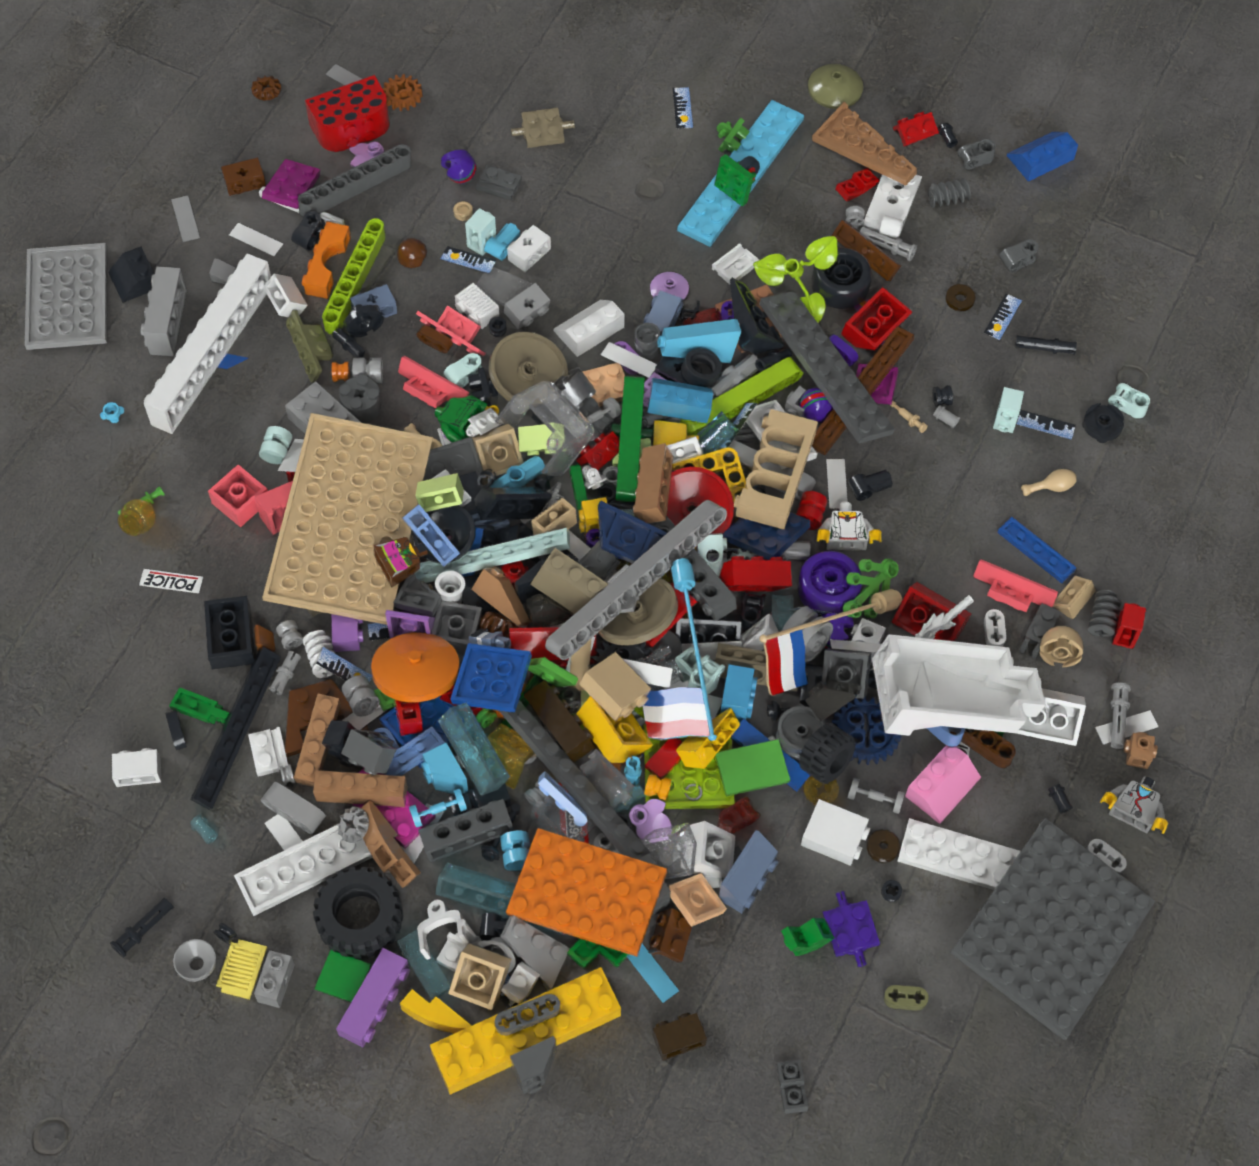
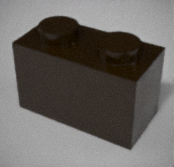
[652,1013,707,1061]

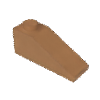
[471,567,531,627]

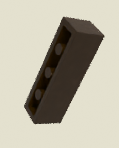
[524,680,595,763]

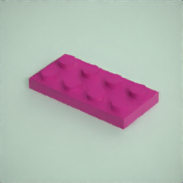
[353,768,436,849]

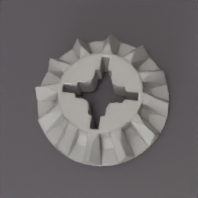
[337,806,369,843]

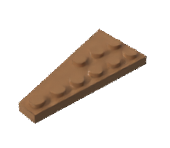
[812,102,917,186]

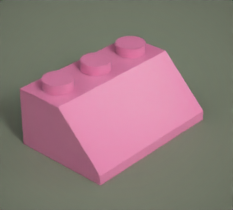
[905,745,981,824]

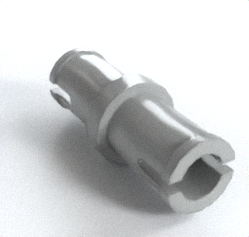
[269,651,301,695]

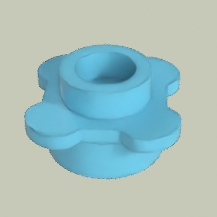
[100,402,124,423]

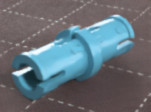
[624,756,642,787]

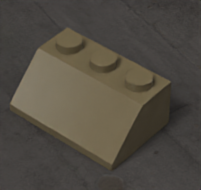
[530,548,608,614]

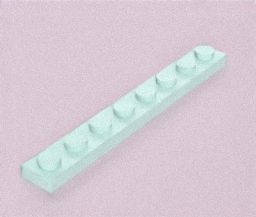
[414,528,570,583]

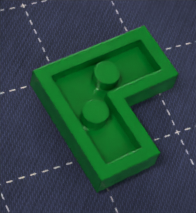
[567,939,630,970]

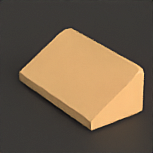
[1053,576,1095,619]

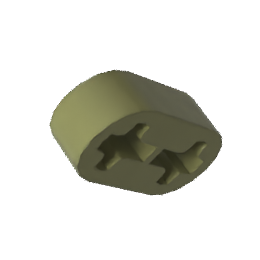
[883,985,929,1011]

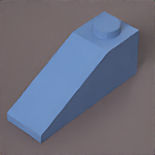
[402,504,460,567]

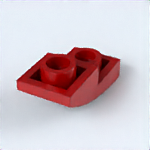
[835,168,879,202]

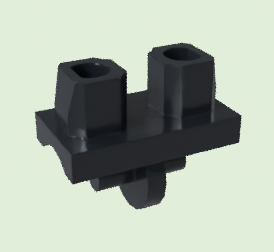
[468,367,498,407]

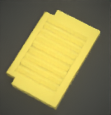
[216,939,268,1000]

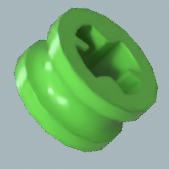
[475,708,497,728]

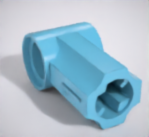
[484,223,520,261]

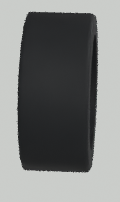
[681,348,722,387]

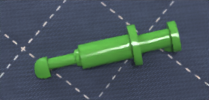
[118,486,165,516]

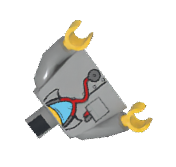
[1100,777,1168,834]

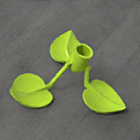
[753,236,838,323]

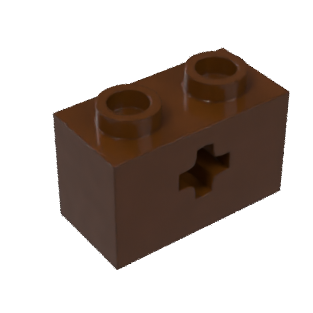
[221,157,266,196]

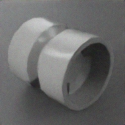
[352,357,383,384]
[342,675,380,717]

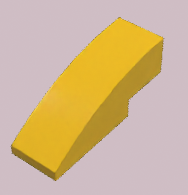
[400,989,471,1034]

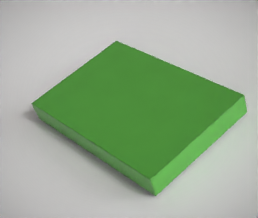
[715,739,790,797]

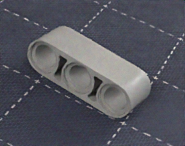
[261,782,326,834]

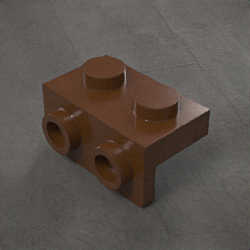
[648,908,692,963]

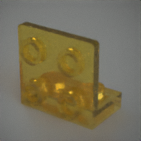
[478,724,535,789]

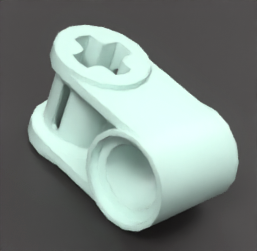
[444,353,482,388]
[1108,383,1150,418]
[688,654,725,692]

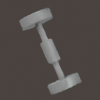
[570,397,621,436]
[848,777,905,814]

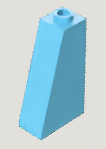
[657,319,741,363]

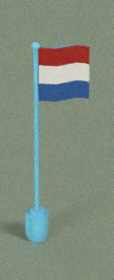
[643,558,717,741]

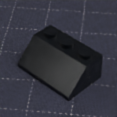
[474,486,552,520]
[676,611,741,661]

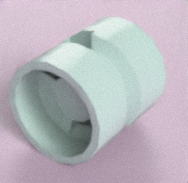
[259,426,292,464]

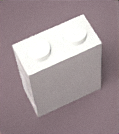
[801,799,870,866]

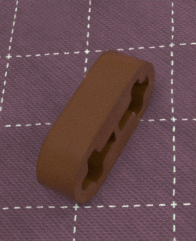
[416,325,453,354]

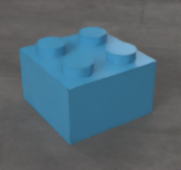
[720,664,758,723]

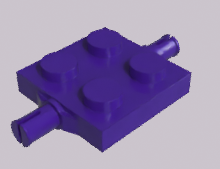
[823,891,880,967]

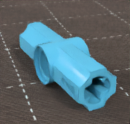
[489,455,546,488]

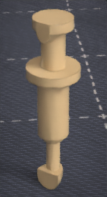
[890,401,928,433]

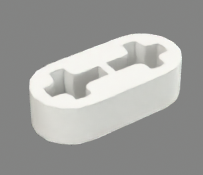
[984,609,1006,647]

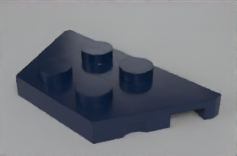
[598,501,667,564]

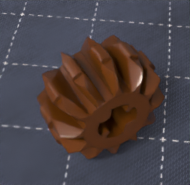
[479,612,516,638]

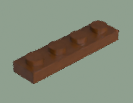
[831,220,901,281]

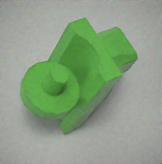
[717,117,750,152]

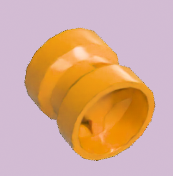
[644,774,672,801]

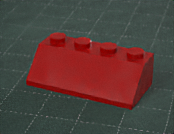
[509,627,596,670]

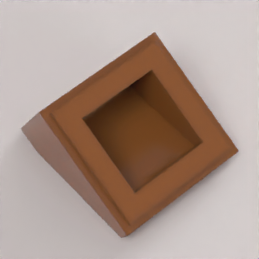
[254,625,275,652]

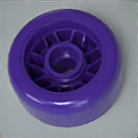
[797,551,862,614]

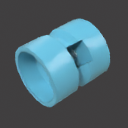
[500,830,530,871]

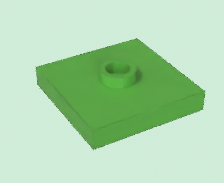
[528,657,578,687]

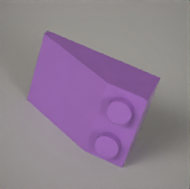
[385,610,435,639]

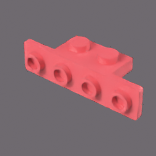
[416,306,486,356]
[398,356,469,408]
[973,559,1058,612]

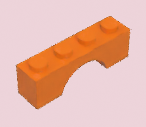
[302,222,351,299]

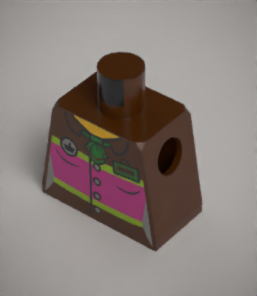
[374,537,428,587]

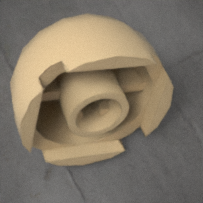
[1040,626,1083,667]

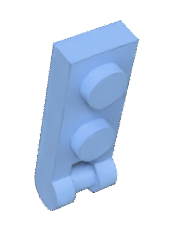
[538,771,587,827]

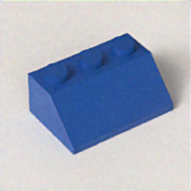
[1007,132,1078,182]

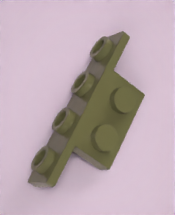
[286,310,333,383]

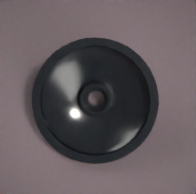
[413,505,476,563]

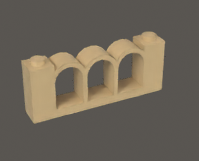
[734,409,818,529]

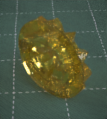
[803,775,839,805]

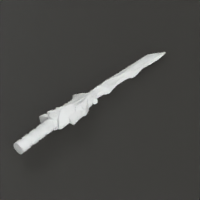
[870,595,974,670]

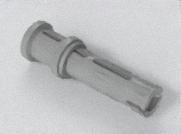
[860,226,917,261]
[1110,683,1131,749]

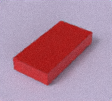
[644,738,682,780]

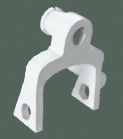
[417,900,481,960]

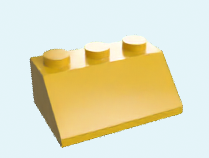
[576,696,653,763]

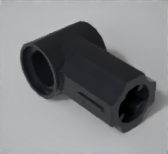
[848,470,893,501]
[596,484,635,513]
[799,663,823,707]
[479,913,526,941]

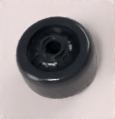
[812,248,872,309]

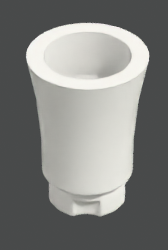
[435,571,465,604]

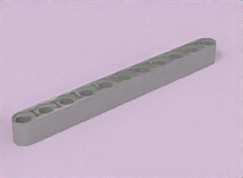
[545,500,727,660]

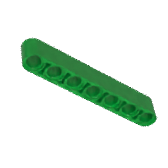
[616,376,645,502]

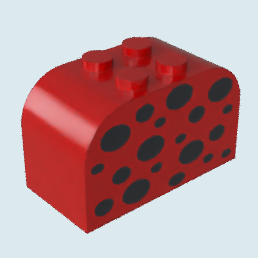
[305,75,390,152]

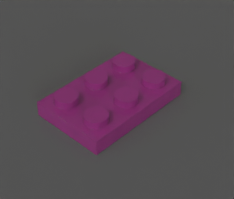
[262,159,320,209]

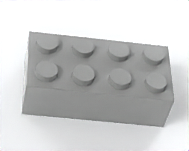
[141,267,187,356]
[285,381,361,434]

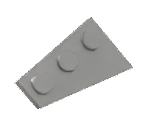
[500,915,570,990]

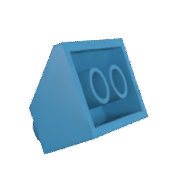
[647,378,713,423]

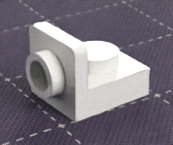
[436,932,468,972]
[501,962,540,1004]

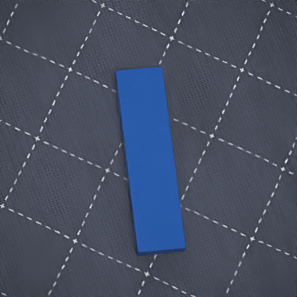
[997,517,1076,583]
[731,718,811,792]

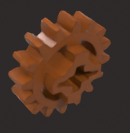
[382,74,423,111]

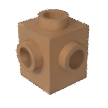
[1124,732,1157,769]

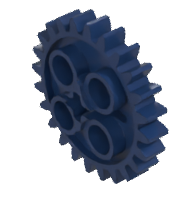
[832,697,901,765]

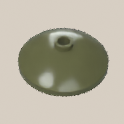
[808,64,863,109]

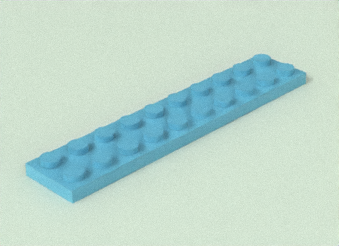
[677,100,804,247]

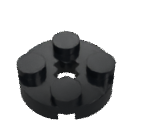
[343,304,384,337]
[1082,403,1124,443]

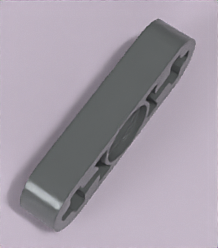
[495,994,560,1036]

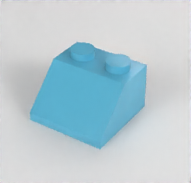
[421,743,468,795]

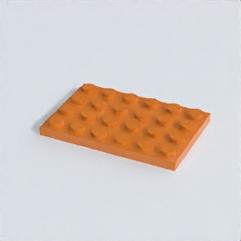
[506,828,667,957]

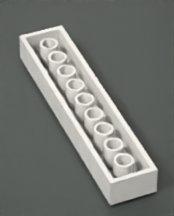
[144,253,271,434]

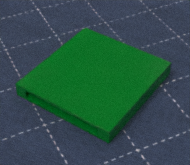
[314,950,372,1002]

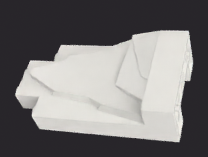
[872,634,1046,736]

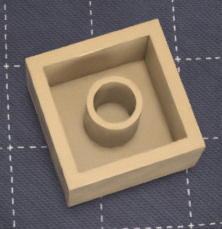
[448,943,512,1010]

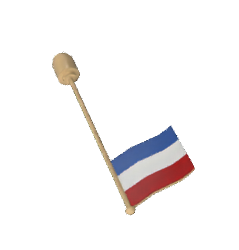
[759,589,902,696]

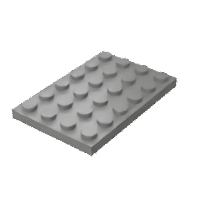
[25,243,107,350]

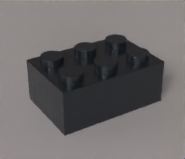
[204,596,255,670]

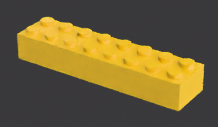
[430,967,621,1095]

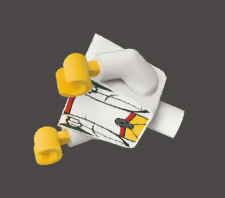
[816,502,882,550]

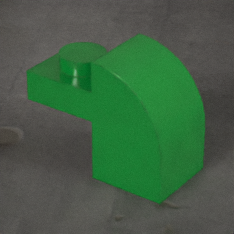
[781,918,835,956]

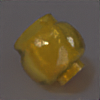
[118,499,156,536]

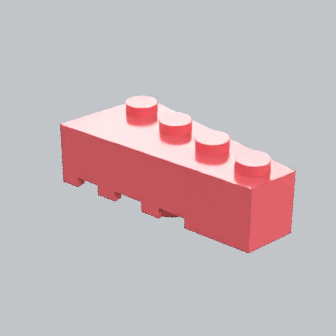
[254,481,293,535]

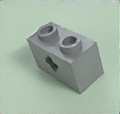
[503,283,550,329]
[254,950,295,1008]

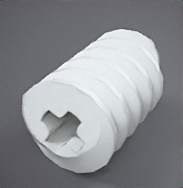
[303,630,335,678]

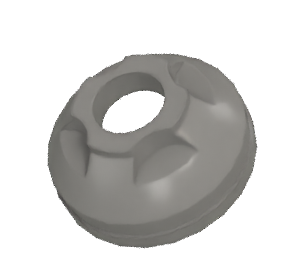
[173,939,216,982]

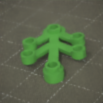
[843,559,899,618]

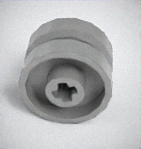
[782,606,833,662]

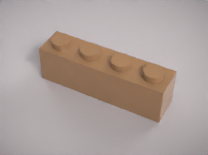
[633,443,673,524]
[294,694,341,787]
[313,770,408,807]

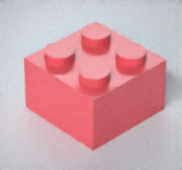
[208,465,268,528]

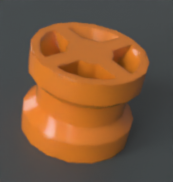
[332,362,350,382]

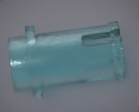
[190,815,218,844]

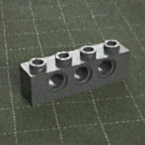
[418,799,515,863]

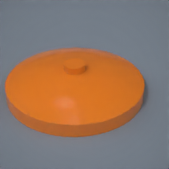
[371,632,459,702]

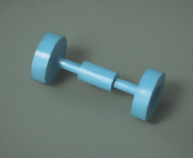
[409,788,467,828]

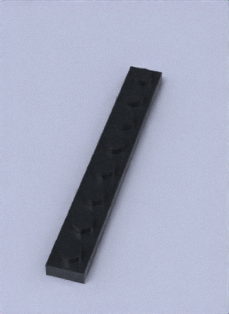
[190,646,281,810]

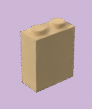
[580,652,651,721]

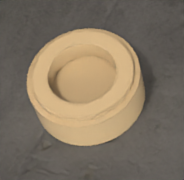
[453,201,473,221]

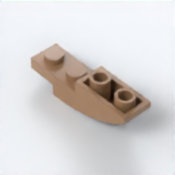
[361,800,421,888]

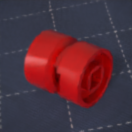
[796,491,828,530]

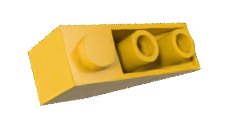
[676,708,740,769]

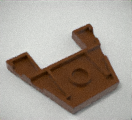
[285,679,369,757]

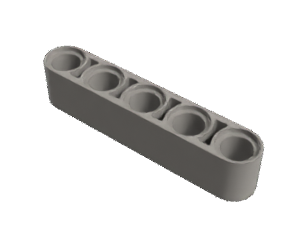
[722,440,816,500]

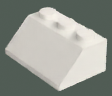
[554,300,625,357]
[1016,688,1086,746]

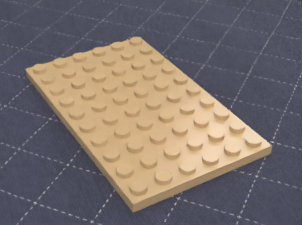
[263,413,433,625]

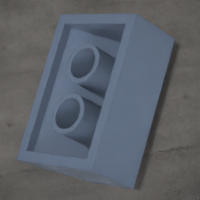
[719,830,779,914]

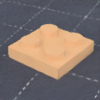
[583,363,625,407]
[668,873,727,927]

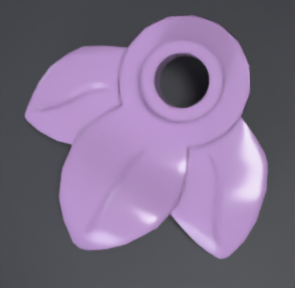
[349,142,384,167]
[629,799,672,844]

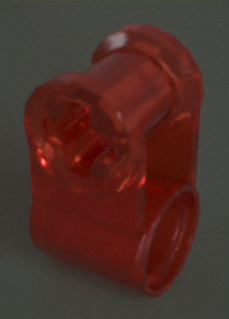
[717,797,761,834]

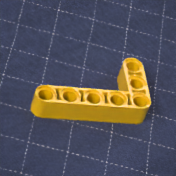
[672,448,746,502]

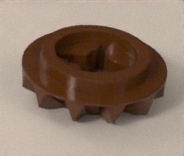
[251,75,281,101]

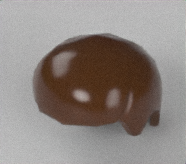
[397,238,427,268]

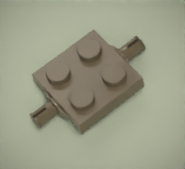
[511,108,575,148]

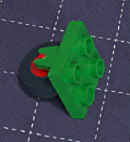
[714,154,760,206]

